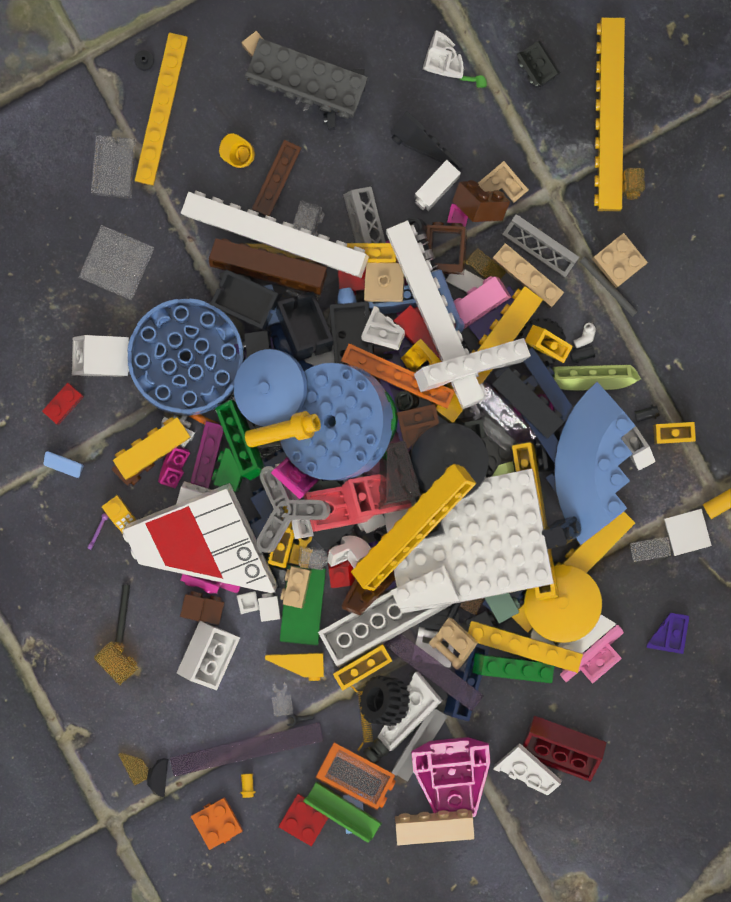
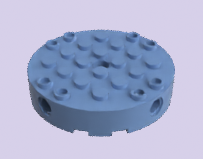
[127,298,244,416]
[280,363,393,481]

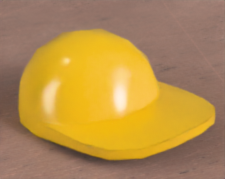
[219,133,255,168]

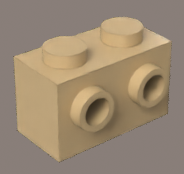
[280,566,312,608]

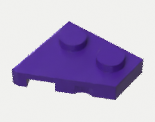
[646,613,689,654]

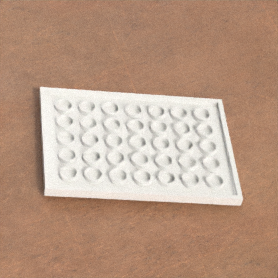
[384,469,554,614]

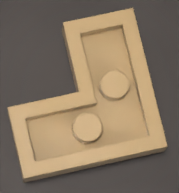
[478,161,528,203]

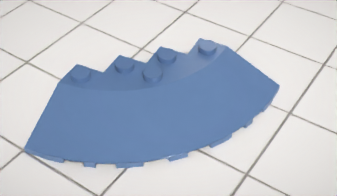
[555,382,635,545]

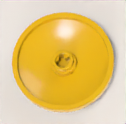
[524,565,602,643]

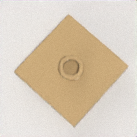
[364,263,405,302]

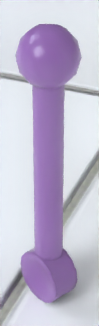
[88,513,109,550]

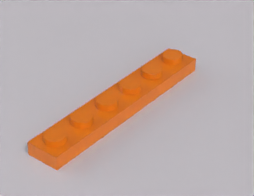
[341,344,455,409]

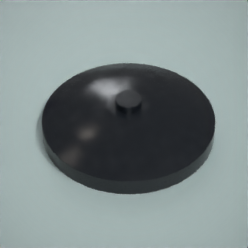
[410,423,489,499]

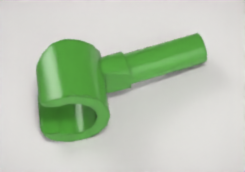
[460,75,487,88]

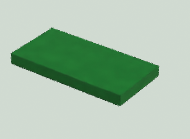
[280,565,326,646]

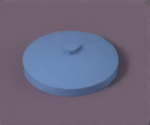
[234,349,307,427]

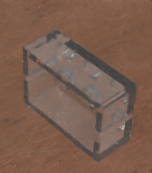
[91,135,136,199]

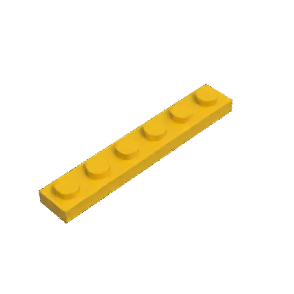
[468,621,583,673]

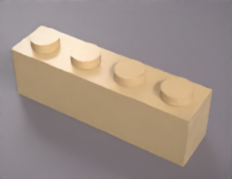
[492,243,564,309]
[395,809,474,845]

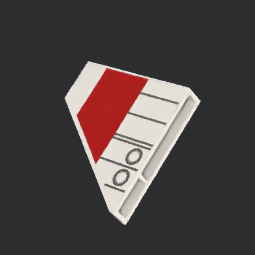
[123,483,278,593]

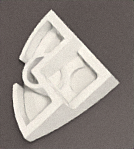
[423,30,464,78]

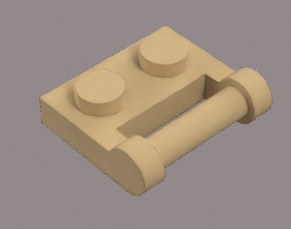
[429,618,478,670]

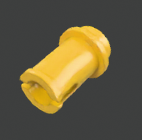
[240,774,256,798]

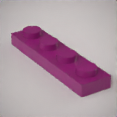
[190,421,224,489]

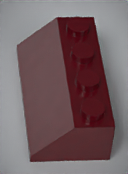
[522,716,607,782]

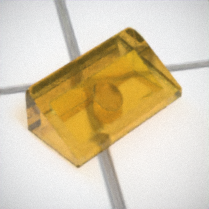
[465,248,507,280]

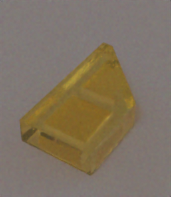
[118,752,149,786]

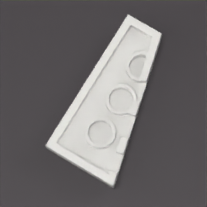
[378,671,443,751]

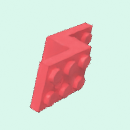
[304,470,412,532]

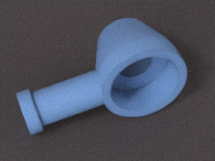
[337,288,356,304]

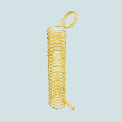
[351,686,373,751]

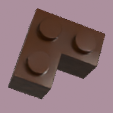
[452,180,510,222]
[180,590,225,625]

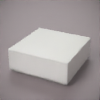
[237,591,260,614]

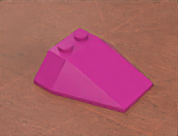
[411,737,490,817]

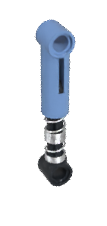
[406,217,465,333]

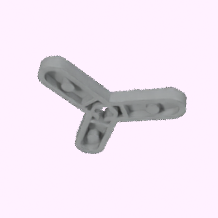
[257,466,330,553]

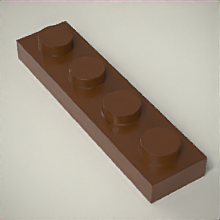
[252,140,302,216]

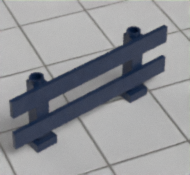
[492,347,573,494]

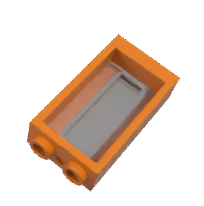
[315,743,396,810]

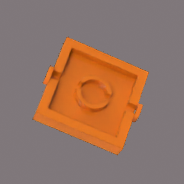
[191,797,244,850]

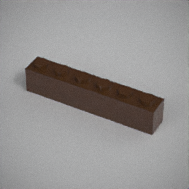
[209,238,327,295]

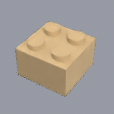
[592,233,648,288]

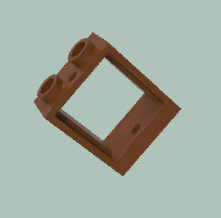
[426,222,467,275]

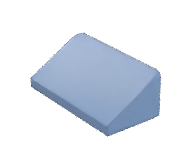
[44,451,84,478]

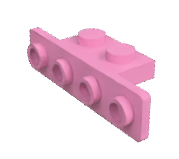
[560,625,624,684]

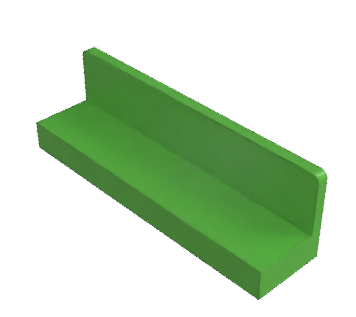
[303,781,382,843]

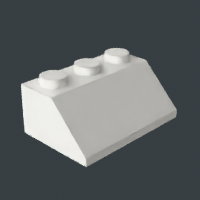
[177,621,240,690]

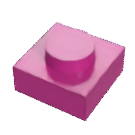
[447,204,468,227]

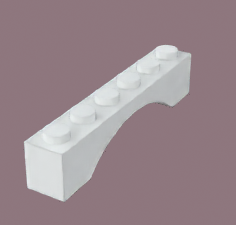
[414,338,531,392]

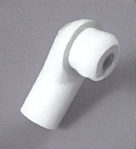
[573,323,596,349]

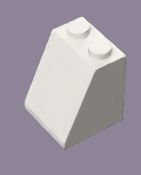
[72,335,129,377]

